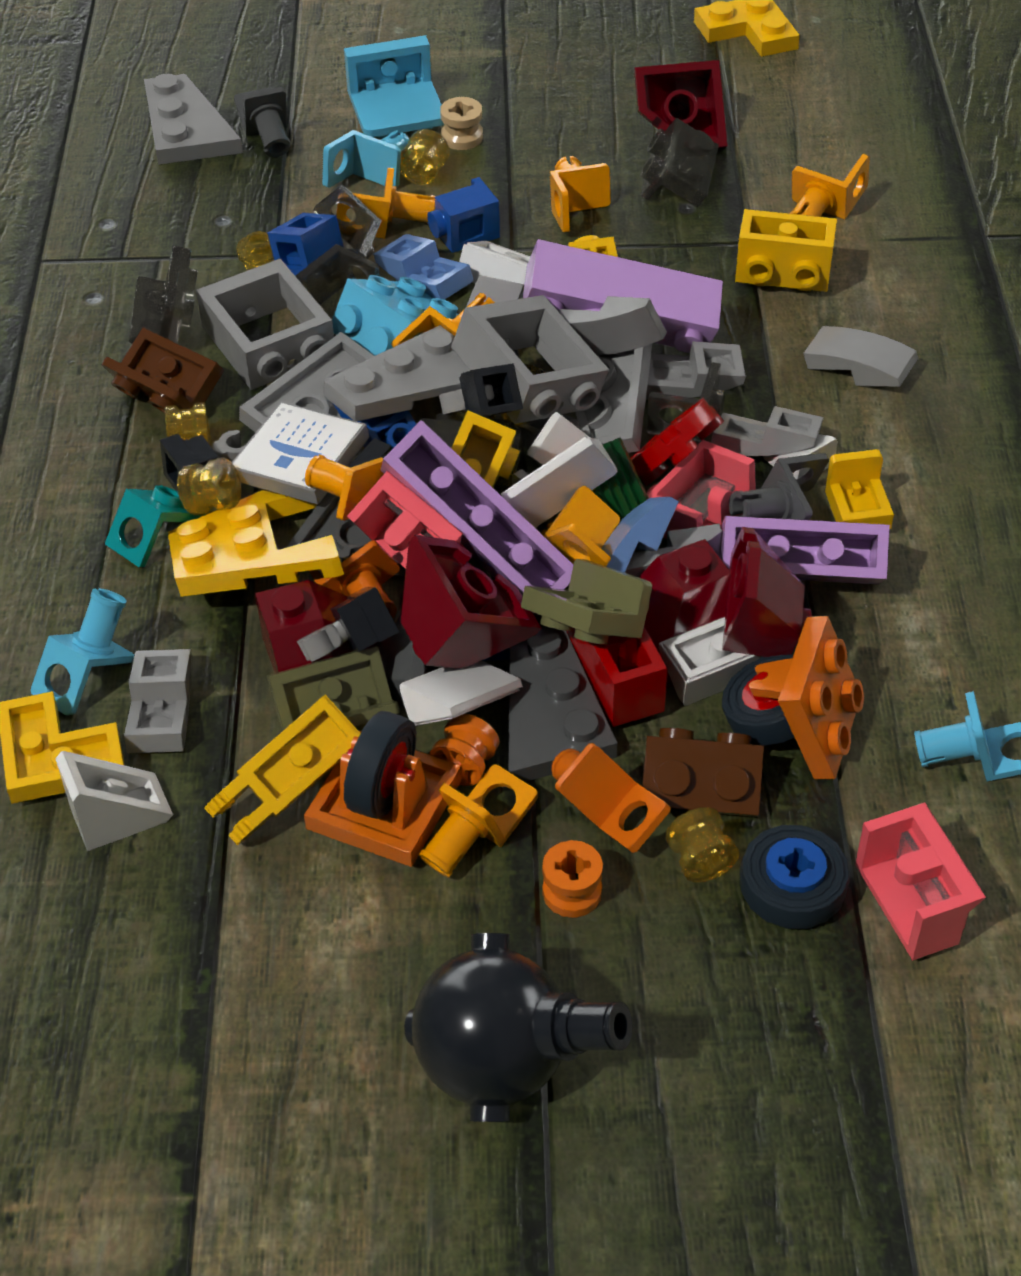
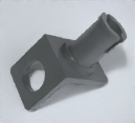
[234,87,291,157]
[729,453,829,520]

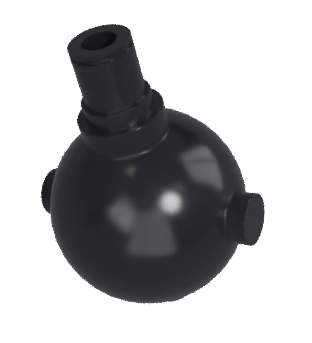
[404,933,633,1122]

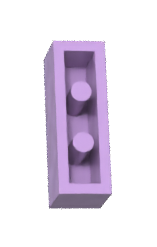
[720,516,890,584]

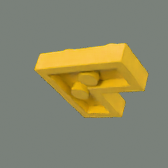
[694,0,800,57]
[0,691,125,804]

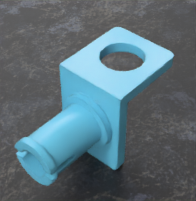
[322,130,411,188]
[31,588,134,715]
[914,691,1021,781]

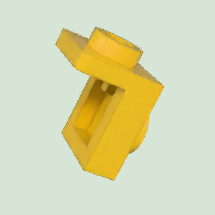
[825,449,894,529]

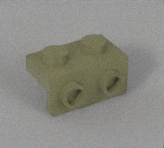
[521,559,652,644]
[267,645,400,731]

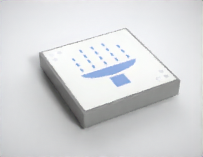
[228,401,369,505]

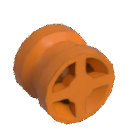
[429,714,500,786]
[542,840,603,918]

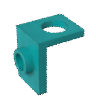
[105,485,206,567]

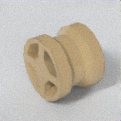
[440,97,483,150]

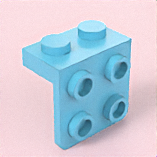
[344,35,444,138]
[332,275,458,356]

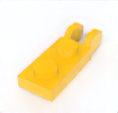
[204,694,361,845]

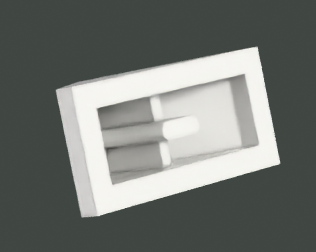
[55,751,173,851]

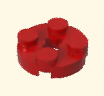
[630,398,724,486]

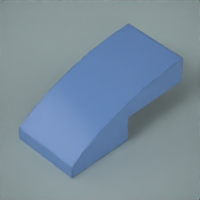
[373,234,474,300]
[601,497,679,573]

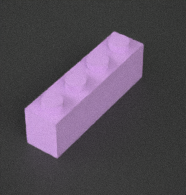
[523,239,723,353]
[381,420,573,617]

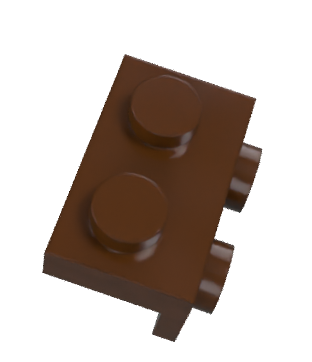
[101,328,225,419]
[641,728,764,818]

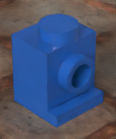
[427,177,500,253]
[267,213,345,279]

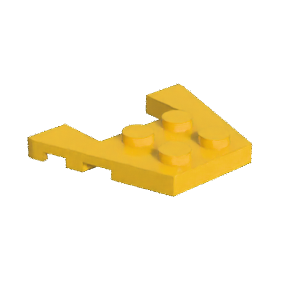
[168,489,344,597]

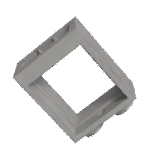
[196,259,334,390]
[451,295,609,424]

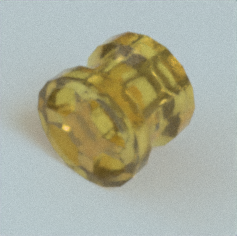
[400,129,450,185]
[165,402,211,446]
[177,457,241,516]
[666,807,739,882]

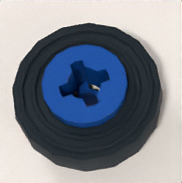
[740,825,850,929]

